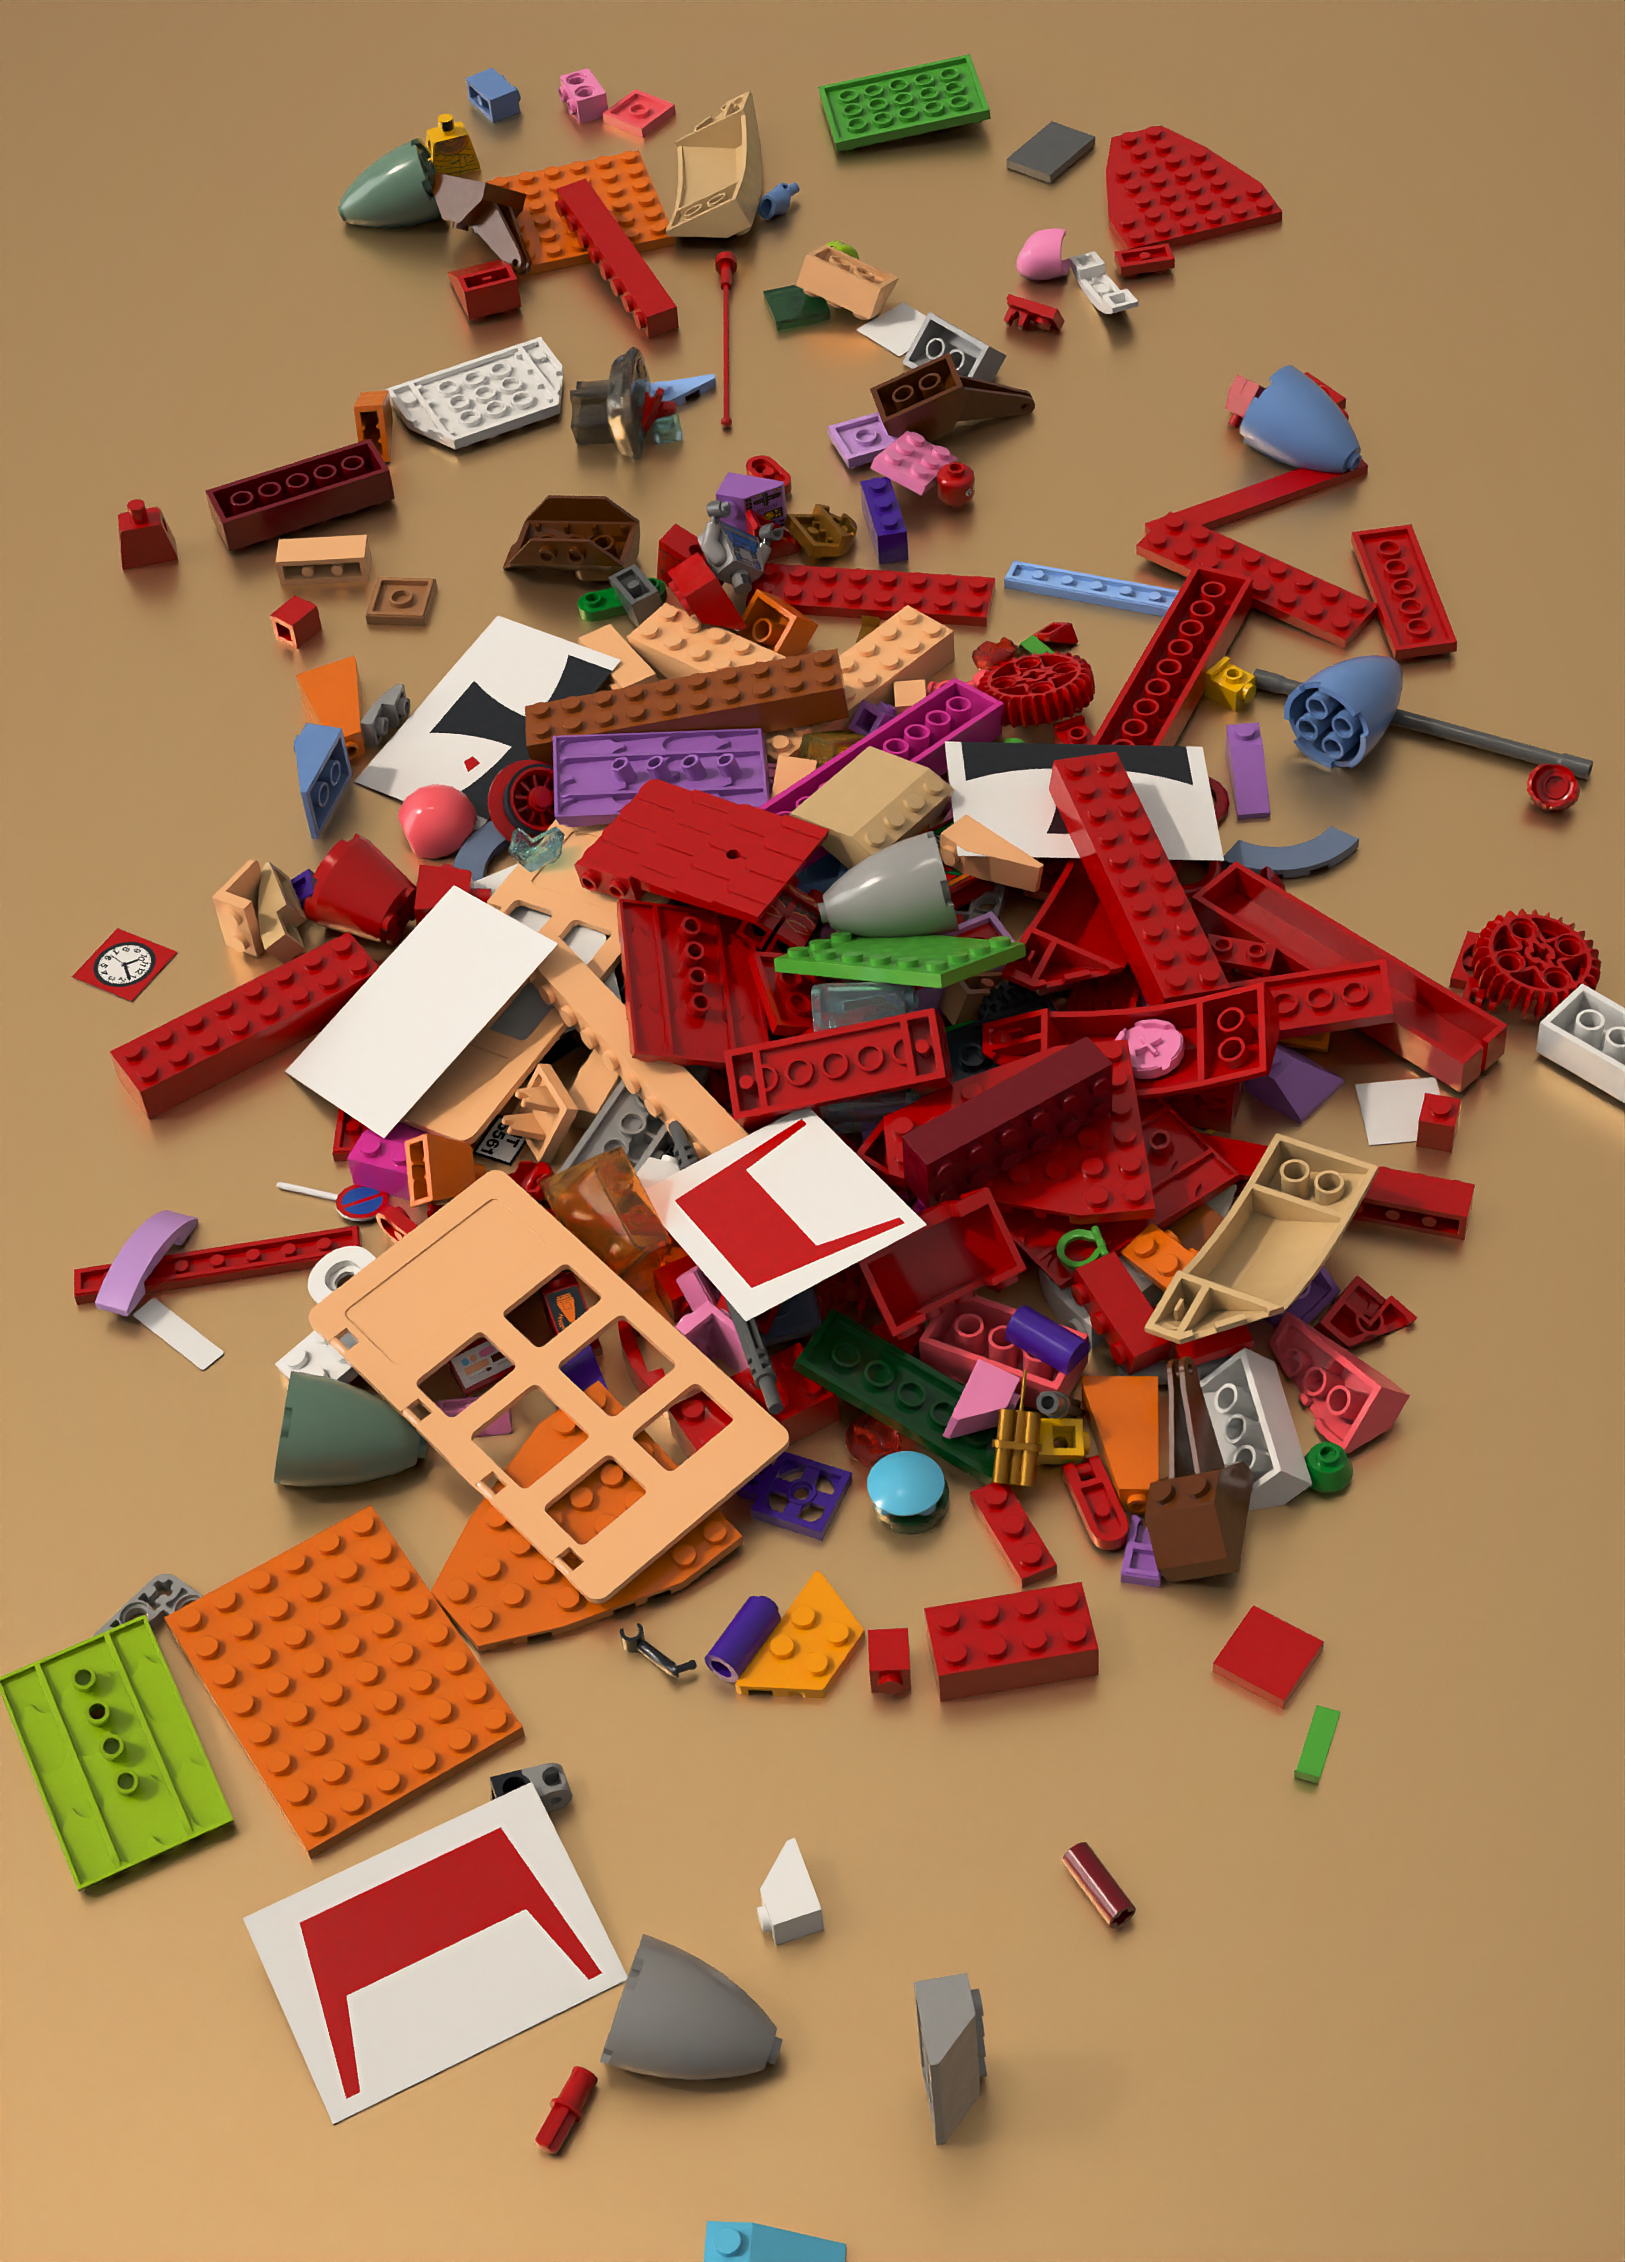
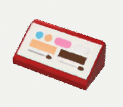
[448,1338,515,1397]

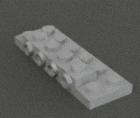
[548,1065,712,1213]

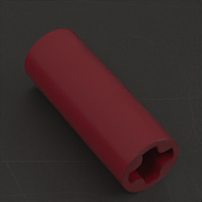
[1062,1842,1136,1928]

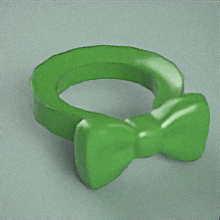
[1056,1226,1109,1271]

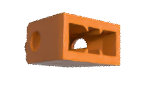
[405,1133,487,1208]

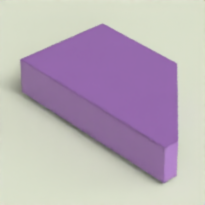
[1121,1515,1162,1588]

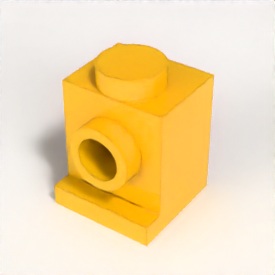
[1205,656,1256,712]
[1036,1418,1090,1466]

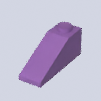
[1225,722,1270,820]

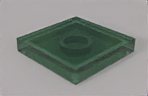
[763,284,831,330]

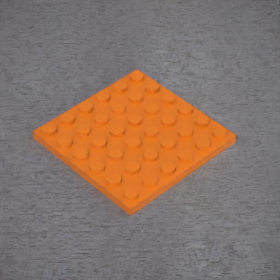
[486,150,675,278]

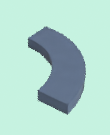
[453,820,512,882]
[1221,826,1359,878]

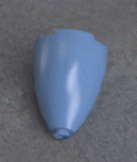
[1240,365,1362,473]
[1284,655,1403,769]

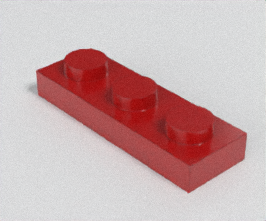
[970,1482,1057,1588]

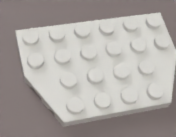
[386,337,564,449]

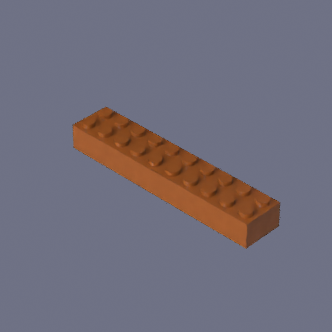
[525,648,849,767]

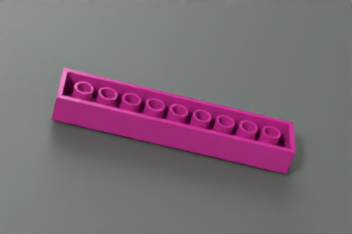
[758,678,1004,873]

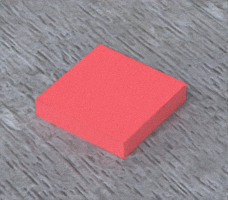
[602,89,676,138]

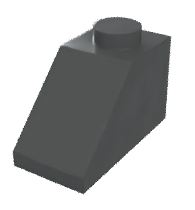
[608,564,663,627]

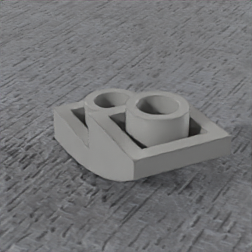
[360,684,410,748]

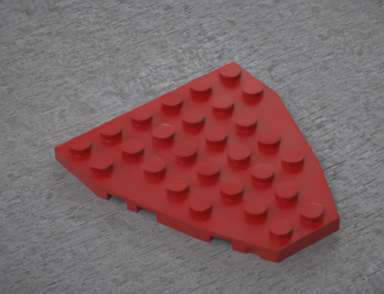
[1106,126,1282,250]
[883,1039,1155,1225]

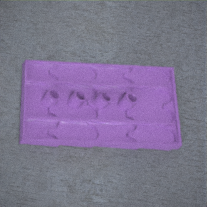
[553,728,771,827]

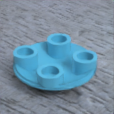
[867,1451,945,1516]

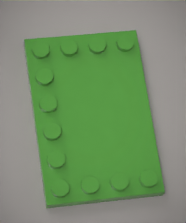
[818,54,991,152]
[774,932,1026,988]

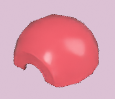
[398,784,478,859]

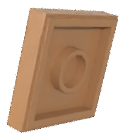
[365,577,437,626]

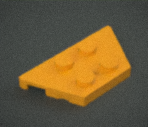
[735,1570,865,1698]

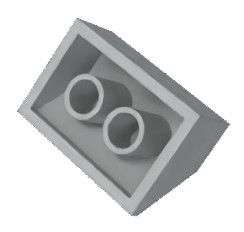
[902,312,1007,382]

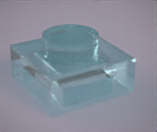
[651,414,683,444]

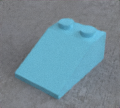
[704,2221,847,2262]

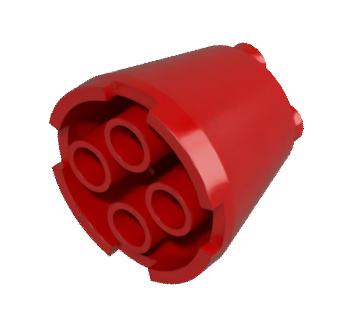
[304,833,417,946]

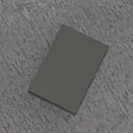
[1006,121,1095,183]

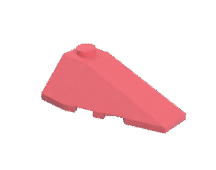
[1268,1312,1410,1454]

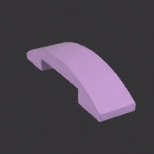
[95,1210,198,1317]

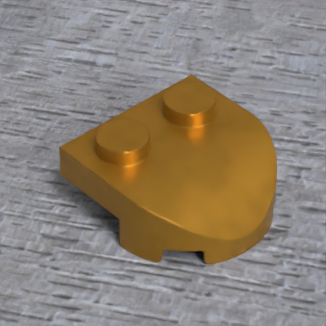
[783,504,857,558]

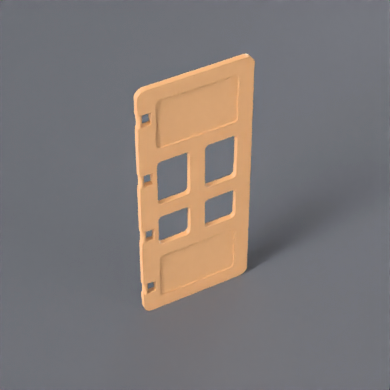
[399,820,671,1145]

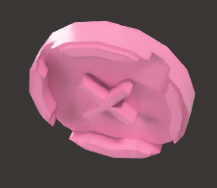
[1115,1019,1185,1079]

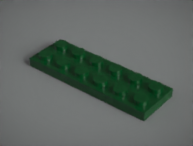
[793,1308,998,1485]

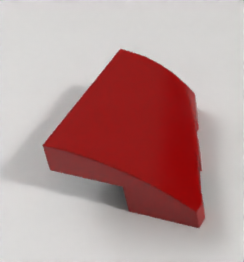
[1313,1275,1417,1349]

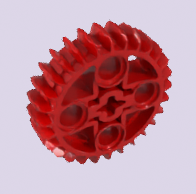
[978,651,1095,729]
[1471,909,1602,1021]

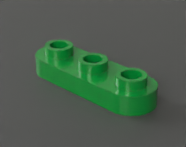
[578,578,667,622]

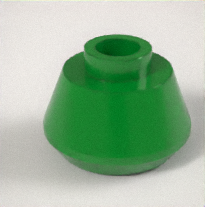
[1304,1442,1353,1493]

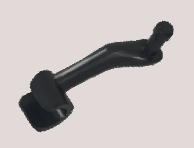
[620,1623,697,1678]

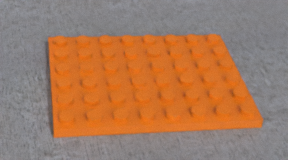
[164,1505,525,1859]

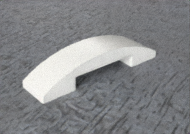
[1069,251,1139,314]

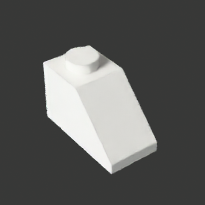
[756,1838,824,1946]

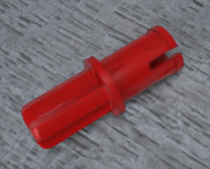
[535,2066,598,2154]

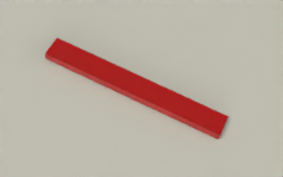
[1145,459,1368,534]
[74,1225,362,1305]

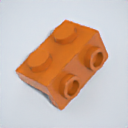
[1120,1223,1198,1292]

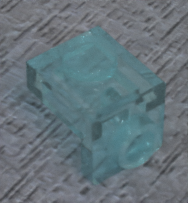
[508,826,565,873]

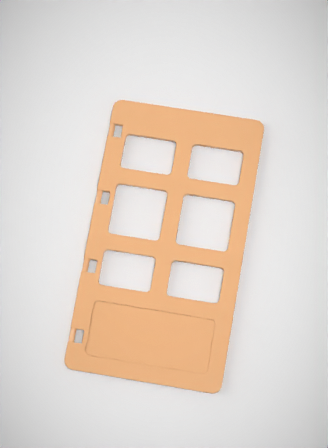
[309,1170,789,1604]

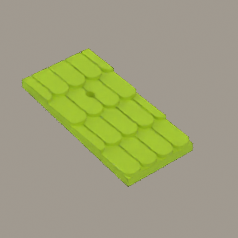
[0,1614,234,1891]

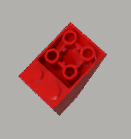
[447,259,522,320]

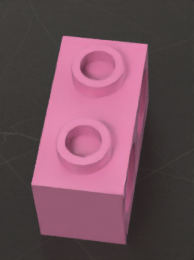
[558,68,608,124]

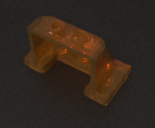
[540,1146,672,1301]

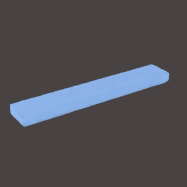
[1004,560,1179,617]

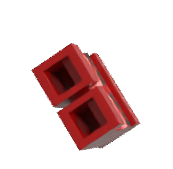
[735,876,824,953]

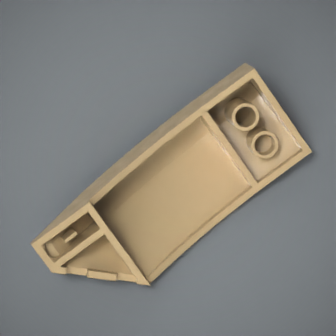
[665,91,762,238]
[1144,1133,1379,1344]

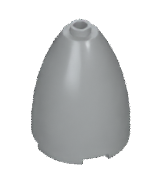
[818,831,959,937]
[600,1934,783,2080]

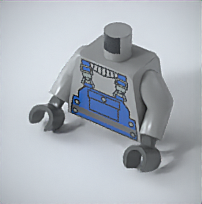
[697,500,783,595]

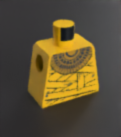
[426,114,481,176]

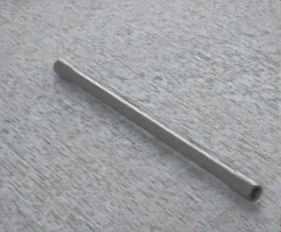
[1253,669,1593,780]

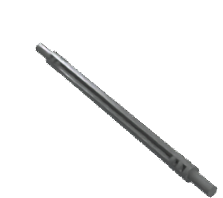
[668,1120,784,1414]

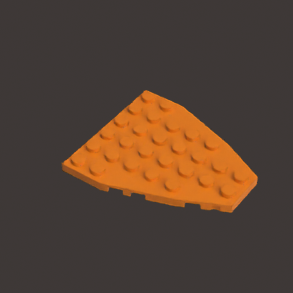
[431,1380,743,1653]

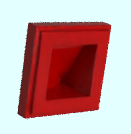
[1033,622,1078,644]

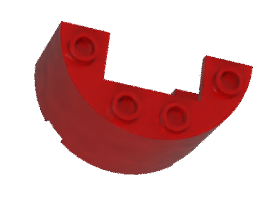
[857,1187,1027,1340]

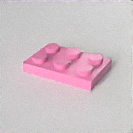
[871,431,958,496]

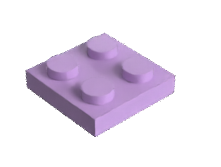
[828,412,898,468]

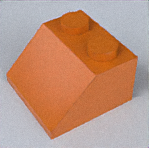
[733,589,818,657]

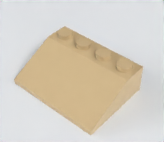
[789,746,955,869]

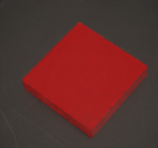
[1212,1605,1324,1709]

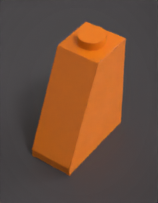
[354,390,393,462]

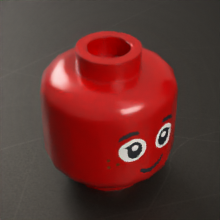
[936,462,975,508]

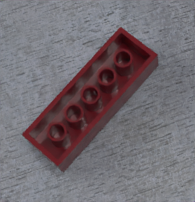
[205,438,395,551]
[902,1036,1113,1208]

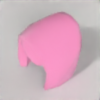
[1016,228,1070,281]

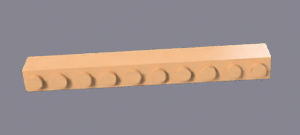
[525,929,749,1161]

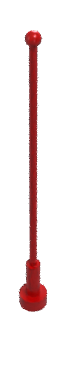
[715,251,737,428]

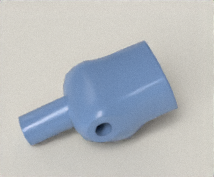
[758,182,799,220]

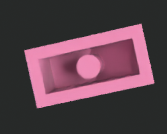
[943,1359,1021,1439]

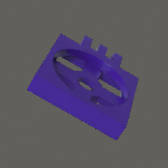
[736,1452,852,1541]

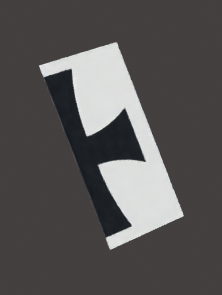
[354,616,621,830]
[945,741,1224,861]

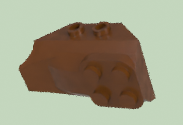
[503,495,640,581]

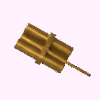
[992,1370,1042,1487]

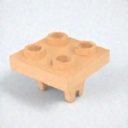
[501,1063,579,1163]

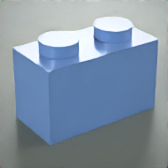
[466,68,521,123]

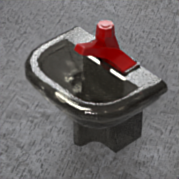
[570,347,677,460]

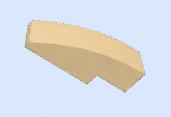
[258,862,307,964]

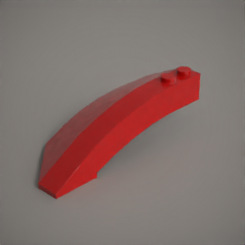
[1001,858,1183,991]
[982,982,1280,1100]

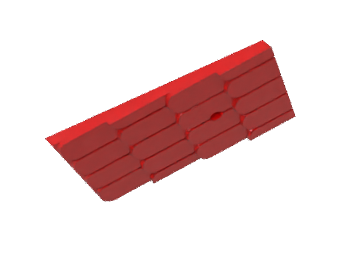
[580,779,829,924]
[617,899,769,1069]
[1000,1097,1241,1291]

